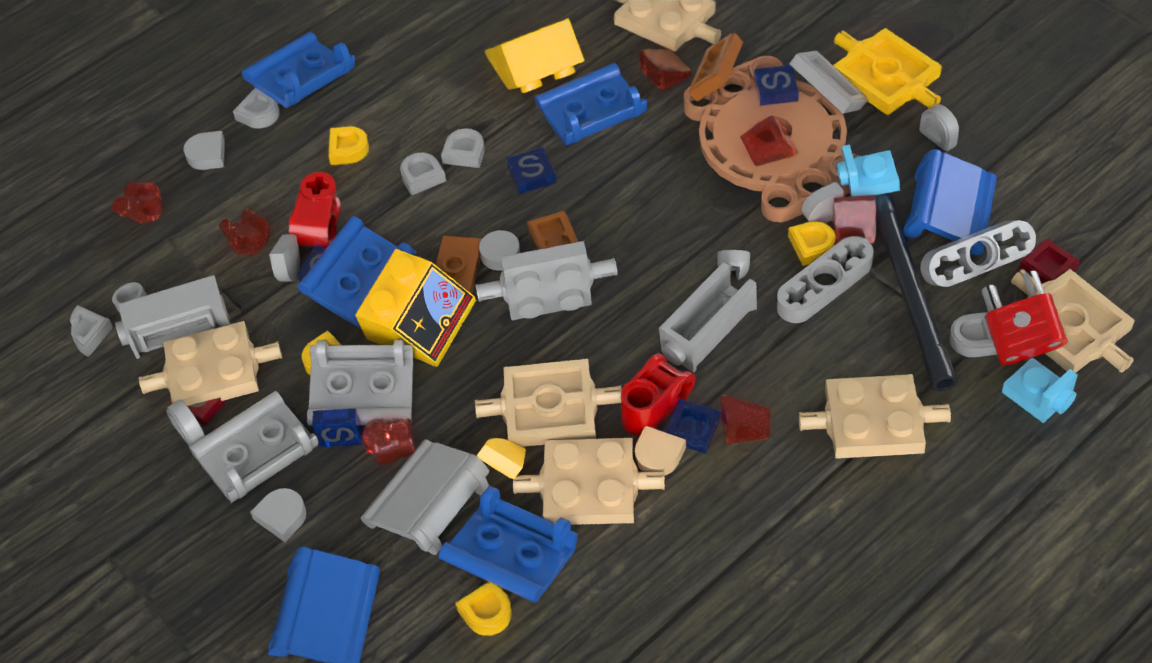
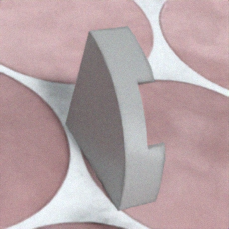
[70,305,113,357]

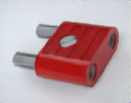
[981,271,1068,365]

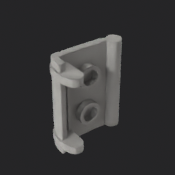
[307,340,413,425]
[189,391,319,503]
[360,439,490,555]

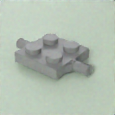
[475,241,618,320]

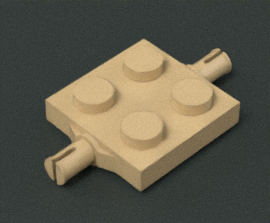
[615,0,721,51]
[1011,269,1135,373]
[139,321,283,406]
[475,359,622,447]
[799,374,951,458]
[513,438,665,525]

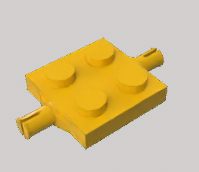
[833,28,941,115]

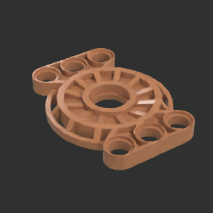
[684,56,860,223]

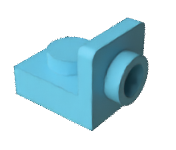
[836,144,900,200]
[1002,358,1078,423]

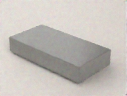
[790,51,868,114]

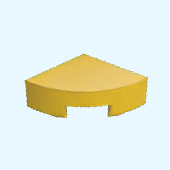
[477,438,526,479]

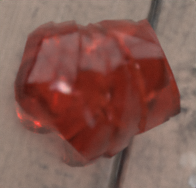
[111,181,163,223]
[219,208,269,256]
[361,418,415,465]

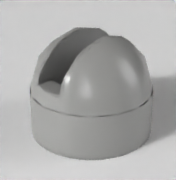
[717,250,750,280]
[112,282,147,312]

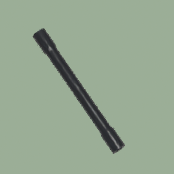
[867,192,958,392]

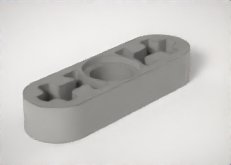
[920,220,1036,287]
[777,236,874,323]

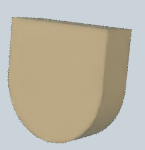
[635,426,686,476]

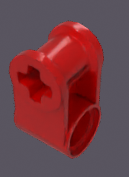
[289,172,341,247]
[620,353,696,436]

